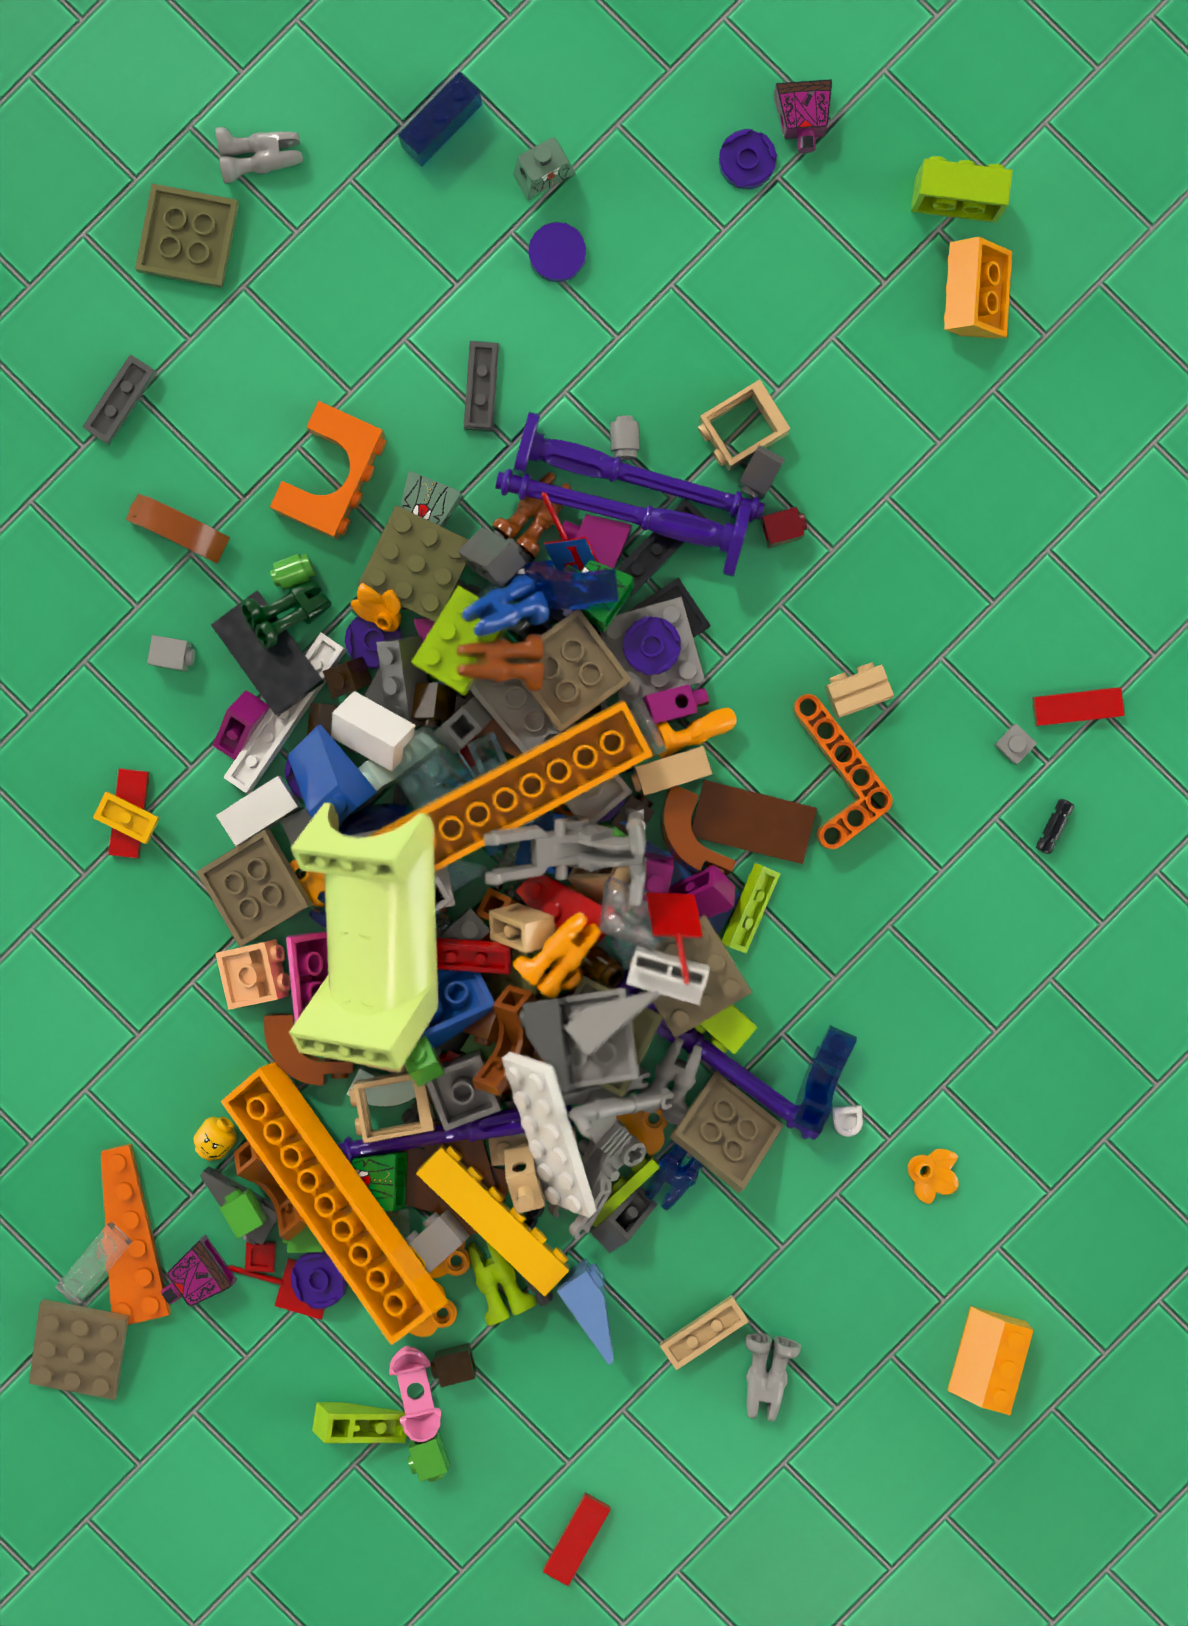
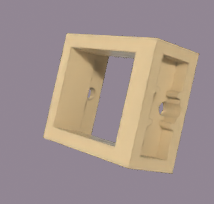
[697,379,790,471]
[631,746,712,796]
[349,1071,436,1143]

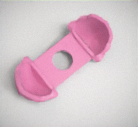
[389,1346,441,1442]

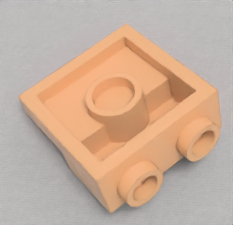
[215,939,291,1010]

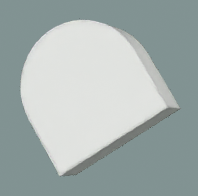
[831,1105,863,1137]

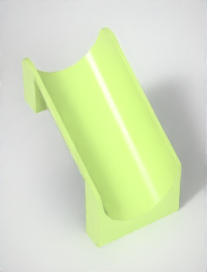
[289,803,438,1071]

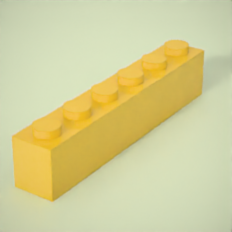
[416,1144,569,1297]

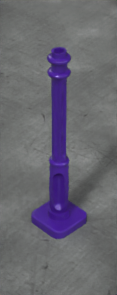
[513,412,765,523]
[495,469,751,577]
[613,964,823,1140]
[336,1090,574,1164]

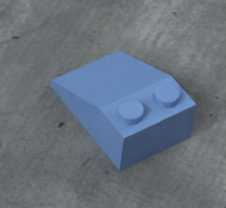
[557,1258,614,1365]

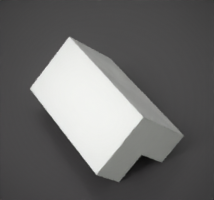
[331,691,415,771]
[216,776,303,846]
[626,945,710,1005]

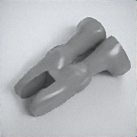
[216,127,303,184]
[637,1037,702,1125]
[745,1333,801,1421]

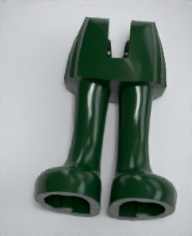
[241,580,332,648]

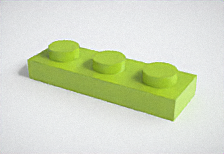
[722,863,780,953]
[593,1155,660,1227]

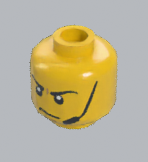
[193,1116,237,1161]

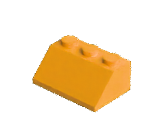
[944,237,1012,339]
[947,1306,1034,1415]

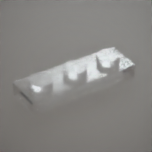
[55,1222,133,1306]

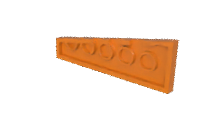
[101,1143,171,1325]

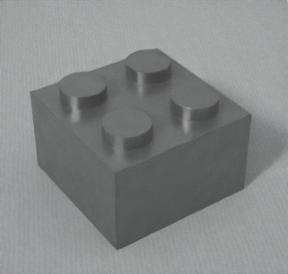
[426,1049,502,1131]

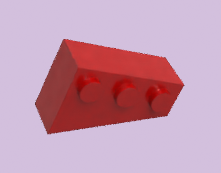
[515,874,624,948]

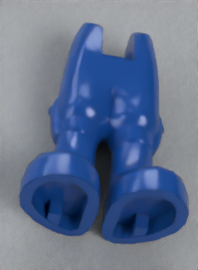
[462,574,549,636]

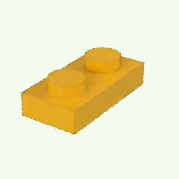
[93,792,160,844]

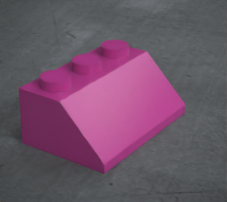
[286,932,328,1023]

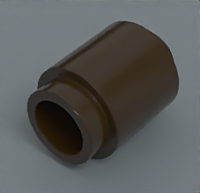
[581,946,625,988]

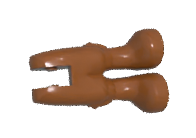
[491,471,572,559]
[457,635,544,691]

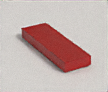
[1032,687,1125,726]
[108,768,150,858]
[436,938,512,974]
[543,1492,611,1586]

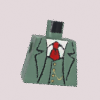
[513,137,575,200]
[401,471,463,528]

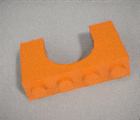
[270,401,387,540]

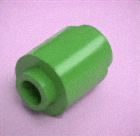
[270,553,316,590]

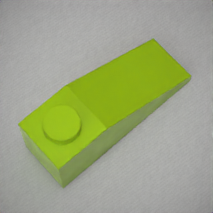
[312,1402,407,1443]

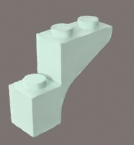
[358,726,444,805]

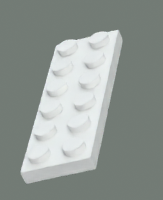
[502,1052,597,1218]

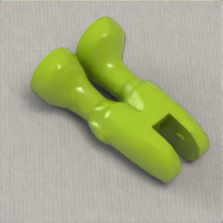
[468,1241,538,1326]

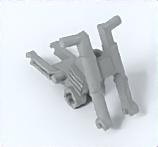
[484,806,647,905]
[548,1067,674,1240]

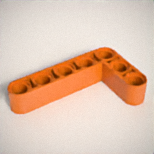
[793,694,893,849]

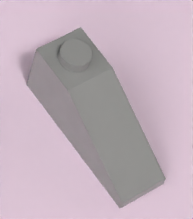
[564,990,661,1056]

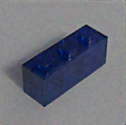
[398,72,482,166]

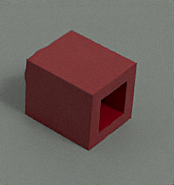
[760,507,807,548]

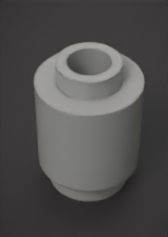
[610,416,640,460]

